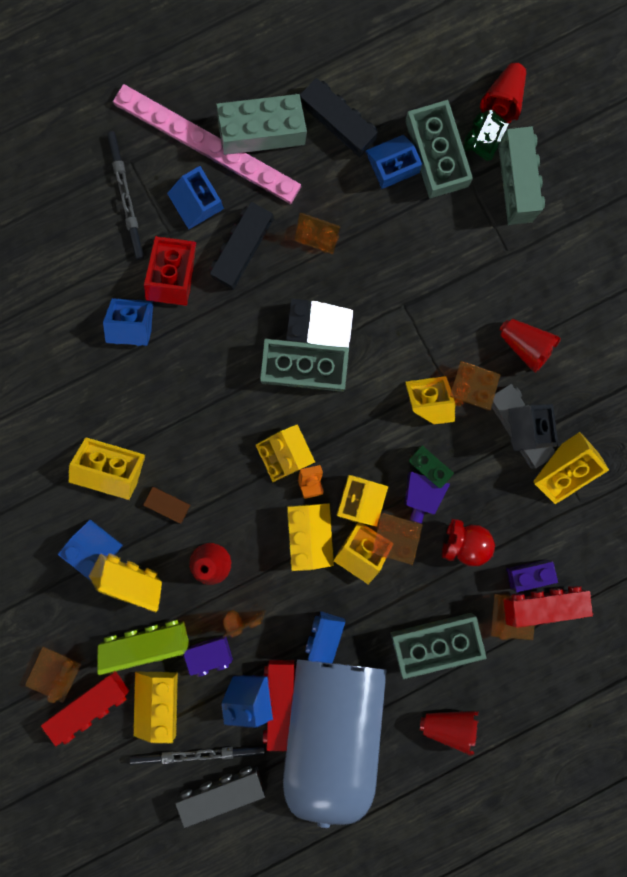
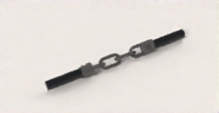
[107,132,144,260]
[130,746,265,765]

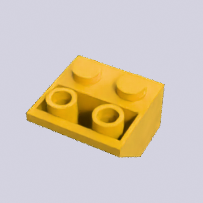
[256,424,315,482]
[337,475,388,527]

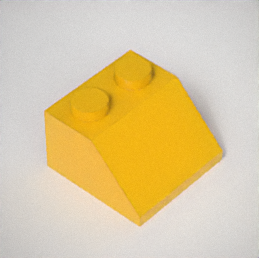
[334,522,393,584]

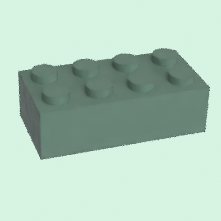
[217,94,307,155]
[405,100,473,199]
[498,126,545,225]
[260,339,349,392]
[390,612,487,679]

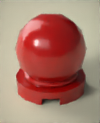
[442,519,495,566]

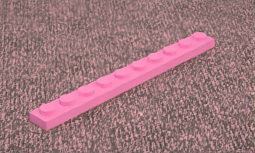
[113,84,301,204]

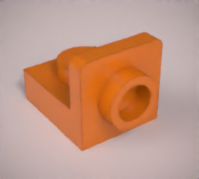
[298,465,324,499]

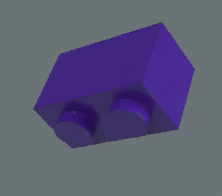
[506,559,558,592]
[184,635,233,677]

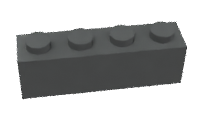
[487,384,556,469]
[175,766,266,828]

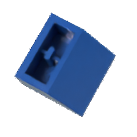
[366,135,422,189]
[167,166,224,229]
[305,612,345,663]

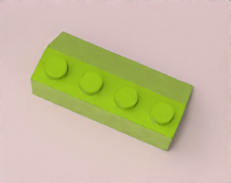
[98,620,190,675]

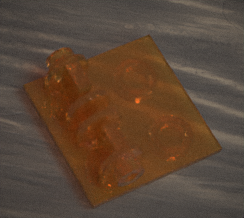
[295,213,340,254]
[450,361,500,410]
[372,513,423,565]
[491,594,534,640]
[223,610,266,638]
[25,647,81,703]

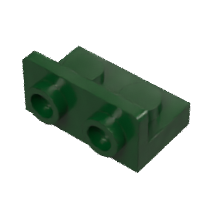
[463,110,509,161]
[409,445,454,488]

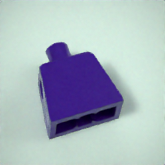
[404,472,450,524]

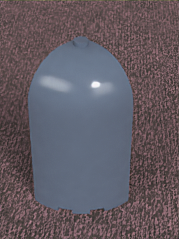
[284,659,386,828]

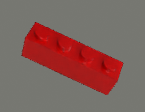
[504,586,593,628]
[263,660,294,751]
[41,671,130,747]

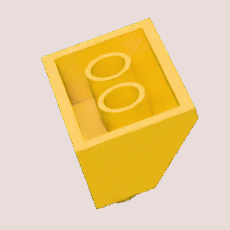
[69,438,145,500]
[288,503,334,571]
[89,553,162,612]
[134,671,178,743]

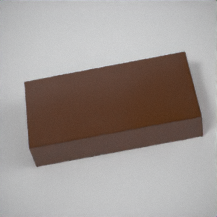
[144,487,191,524]

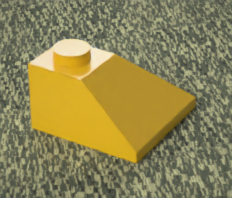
[406,376,455,424]

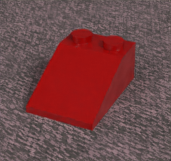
[144,236,196,306]

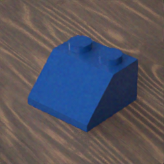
[103,299,153,346]
[58,520,123,581]
[221,675,273,727]

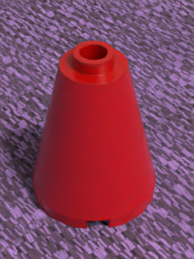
[480,63,526,124]
[500,319,561,373]
[190,543,231,585]
[420,711,479,756]

